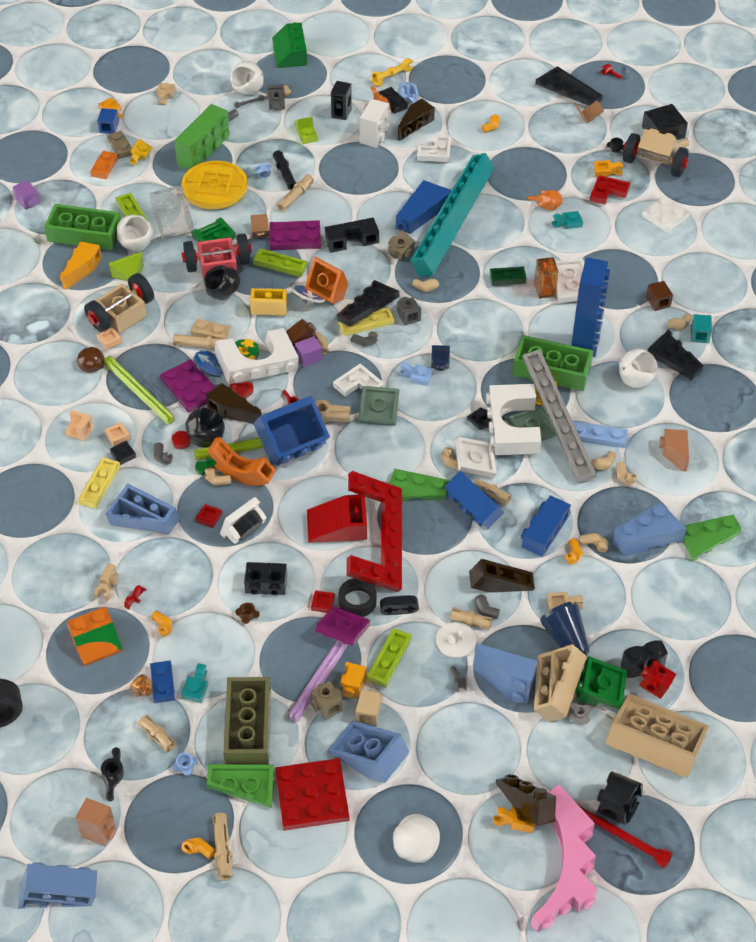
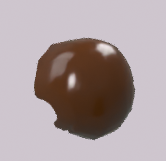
[77,347,105,373]

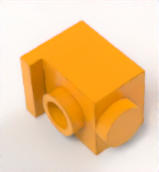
[340,662,367,698]

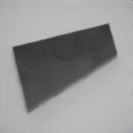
[648,329,703,380]

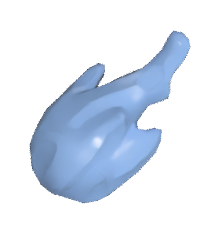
[397,82,419,103]

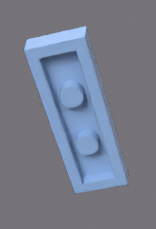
[573,421,628,448]

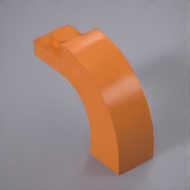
[207,437,276,486]

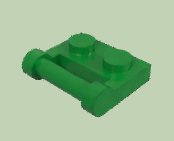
[191,217,236,242]

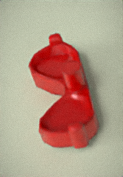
[124,585,147,610]

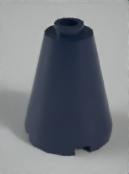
[540,602,590,657]

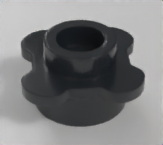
[607,137,624,153]

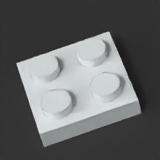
[642,196,690,233]
[455,437,497,478]

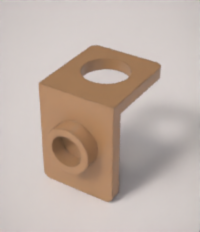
[574,101,604,123]
[251,214,269,238]

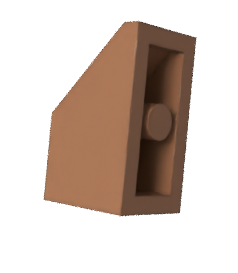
[659,429,689,471]

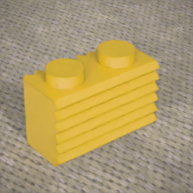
[250,288,288,316]

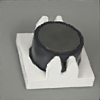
[220,497,267,544]

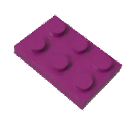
[269,220,321,251]
[160,359,215,413]

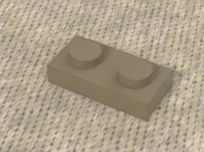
[106,131,133,159]

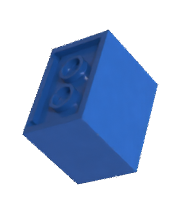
[254,395,330,466]

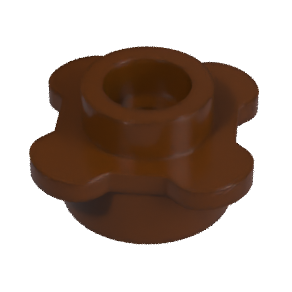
[235,602,260,624]

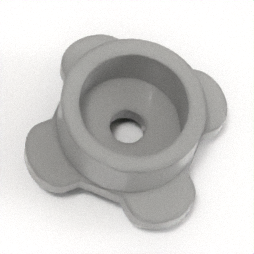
[569,703,591,725]

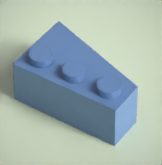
[105,483,180,534]
[612,502,687,556]
[18,862,97,909]

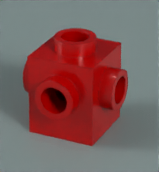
[639,661,676,699]

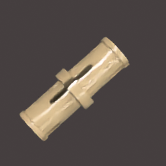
[474,478,512,505]
[450,607,493,630]
[138,715,176,753]

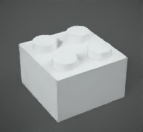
[359,99,391,148]

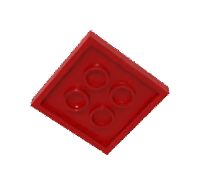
[275,758,350,831]

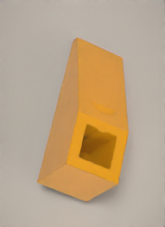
[60,241,102,290]

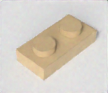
[191,319,231,339]

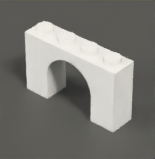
[215,328,299,384]
[486,384,541,455]

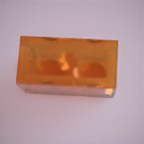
[534,257,559,299]

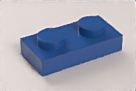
[150,660,175,703]

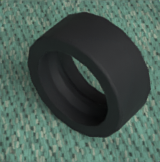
[338,578,377,617]

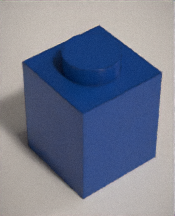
[97,108,119,134]

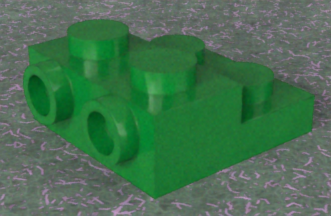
[575,656,627,710]

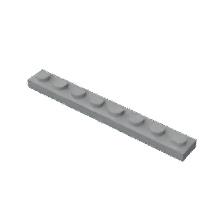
[523,349,596,484]

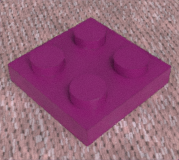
[316,606,371,646]

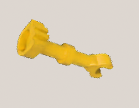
[371,58,413,87]

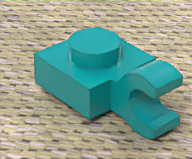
[552,211,583,229]
[181,663,208,703]

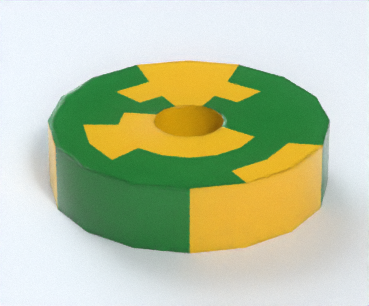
[235,339,259,360]

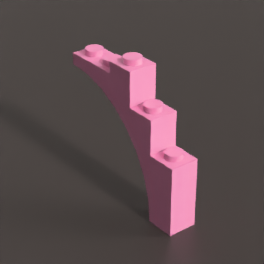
[531,785,597,932]

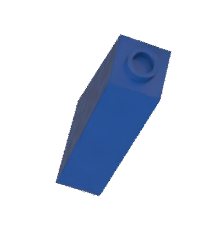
[396,180,452,234]

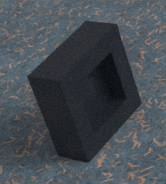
[110,441,136,465]

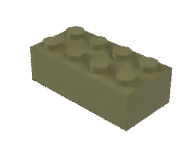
[223,677,271,765]

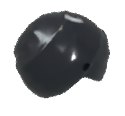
[204,265,240,300]
[185,408,225,448]

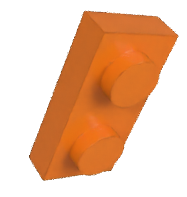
[90,151,118,179]

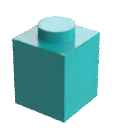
[691,314,712,343]

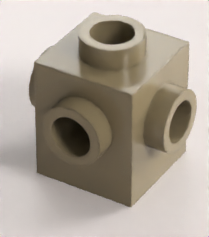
[388,230,415,261]
[310,681,343,720]

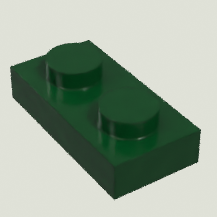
[489,266,527,286]

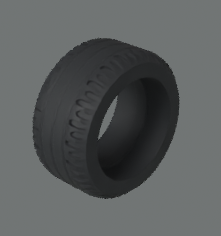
[0,678,23,728]

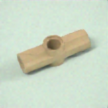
[315,400,351,424]

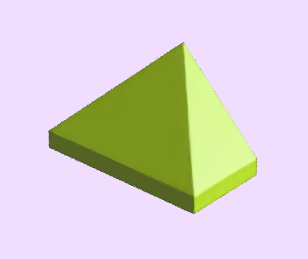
[109,252,144,281]

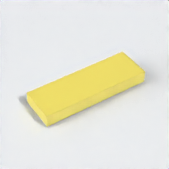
[339,307,395,336]
[78,457,120,509]

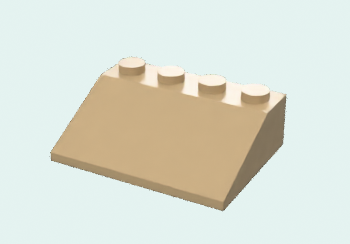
[605,694,709,778]

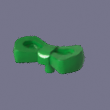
[195,458,217,476]

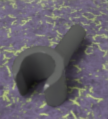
[450,666,467,692]

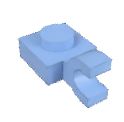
[399,361,433,386]

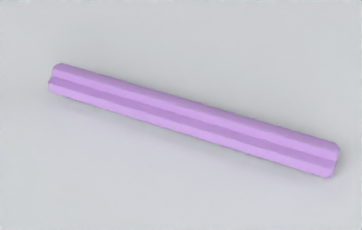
[288,640,348,723]

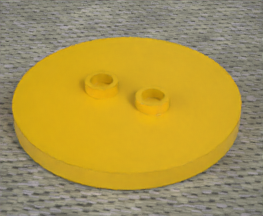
[181,161,248,209]

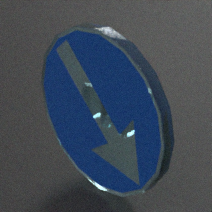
[193,350,224,377]

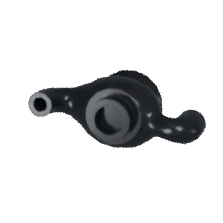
[101,747,124,802]

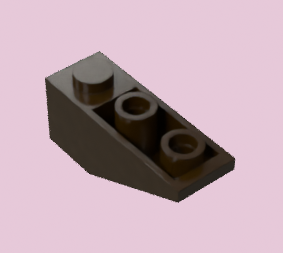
[398,98,435,141]
[206,383,262,424]
[496,774,556,826]

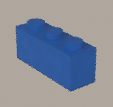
[444,471,505,529]
[521,495,571,557]

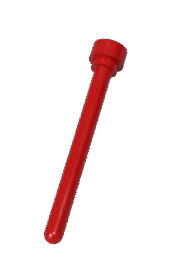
[578,805,673,869]

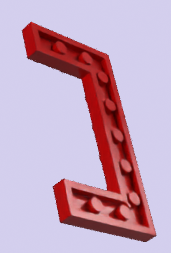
[346,471,402,592]

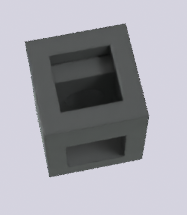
[268,84,285,111]
[397,297,421,325]

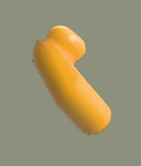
[482,114,500,133]
[565,538,583,564]
[151,610,172,636]

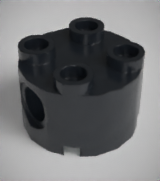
[597,771,643,825]

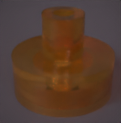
[130,674,152,696]

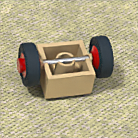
[623,129,689,177]
[84,273,154,334]

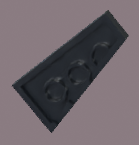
[536,66,603,106]
[337,280,400,327]

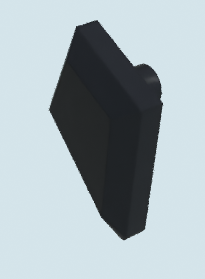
[467,407,505,430]

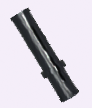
[273,150,296,190]

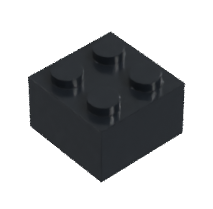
[642,104,688,140]

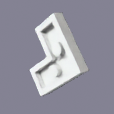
[417,135,451,162]
[333,364,385,397]

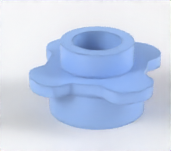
[255,163,271,178]
[172,752,198,776]

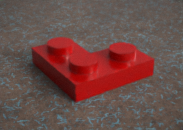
[589,175,631,204]

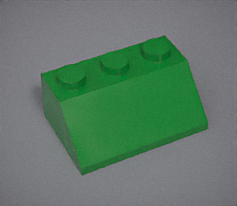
[272,22,307,68]

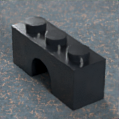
[325,217,379,253]

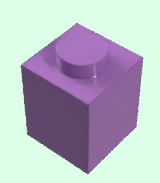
[13,180,40,210]
[295,336,323,368]

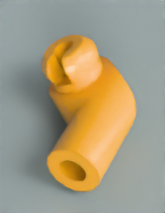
[181,838,216,859]

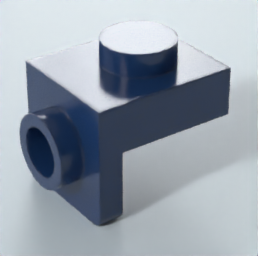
[431,345,450,371]

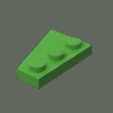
[389,468,450,501]
[683,514,742,562]
[207,764,274,808]

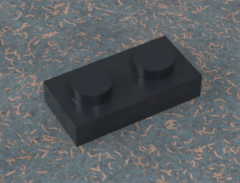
[378,87,408,114]

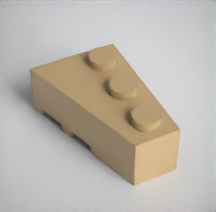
[534,644,587,722]

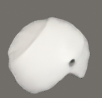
[230,61,264,95]
[117,215,153,252]
[619,348,658,388]
[393,814,440,863]

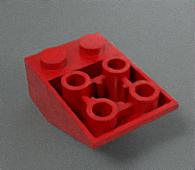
[307,494,367,543]

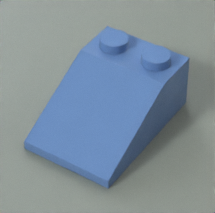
[473,643,538,704]
[327,721,409,783]

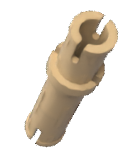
[276,174,314,212]
[173,334,227,350]
[212,813,233,881]

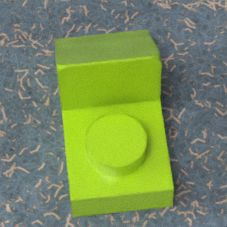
[294,116,318,144]

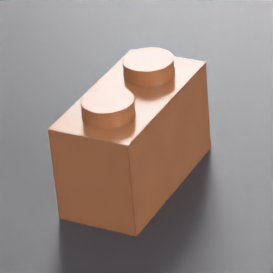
[76,798,117,847]

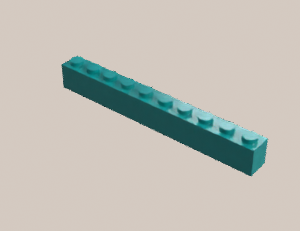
[410,153,494,277]

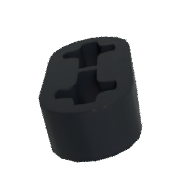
[380,595,419,615]

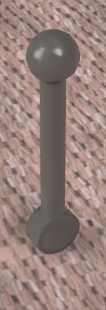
[234,95,265,108]

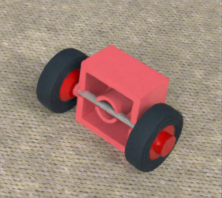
[181,233,252,281]

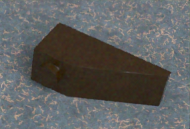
[469,559,535,592]

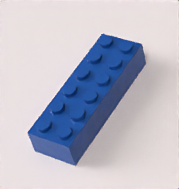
[571,257,611,357]

